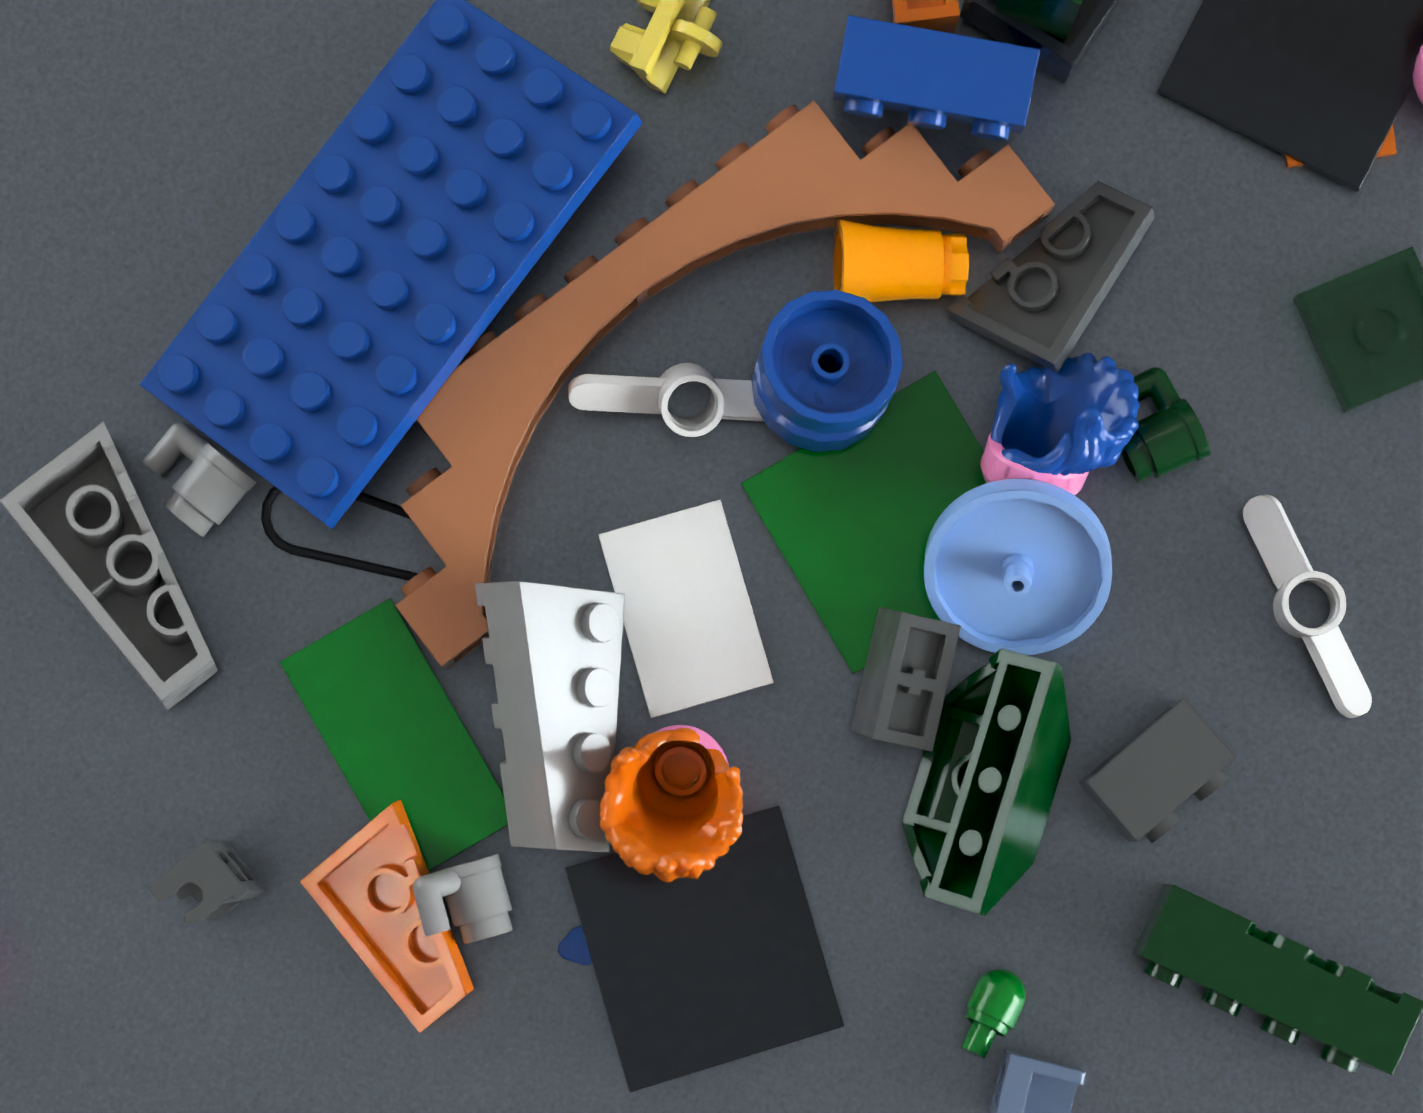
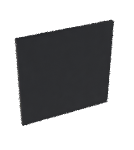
[1157,0,1423,191]
[565,805,844,1092]

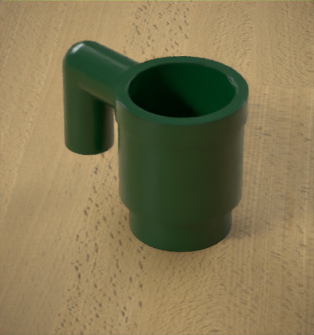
[1121,367,1211,482]

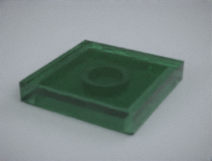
[1293,246,1423,413]

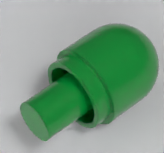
[961,969,1026,1059]

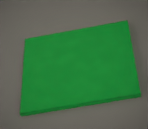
[741,371,986,674]

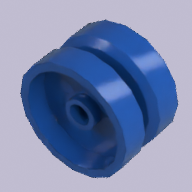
[751,290,903,452]

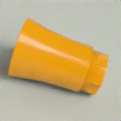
[833,219,969,303]

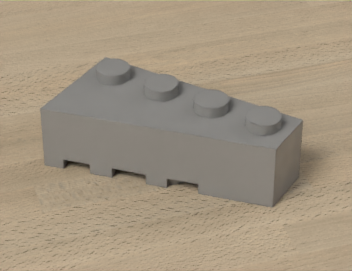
[0,421,218,711]
[475,581,625,852]

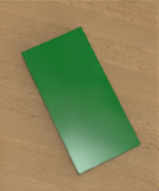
[279,598,508,871]

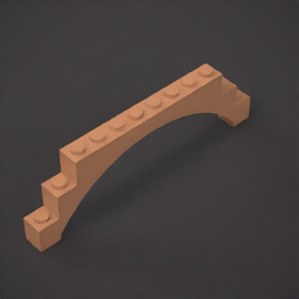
[395,100,1055,670]

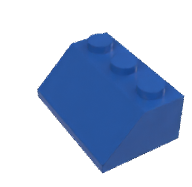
[833,15,1040,141]

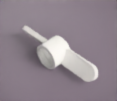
[568,363,764,437]
[1243,494,1372,718]

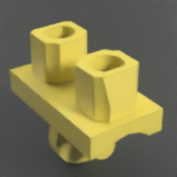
[610,0,723,94]

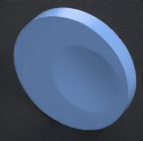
[924,478,1112,655]

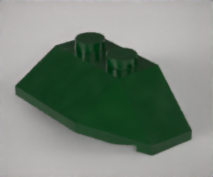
[902,649,1071,916]

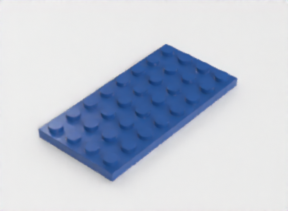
[139,0,643,530]

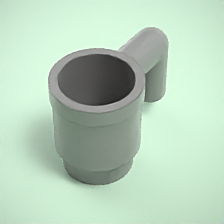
[142,423,257,537]
[413,853,513,944]

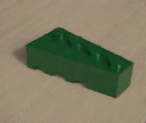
[1133,884,1423,1075]

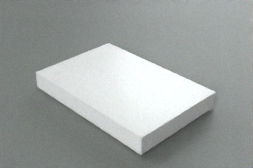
[598,499,774,719]

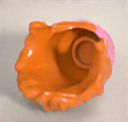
[599,725,743,883]

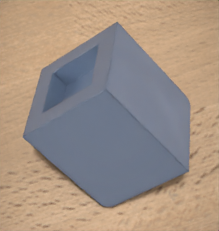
[990,1049,1086,1113]

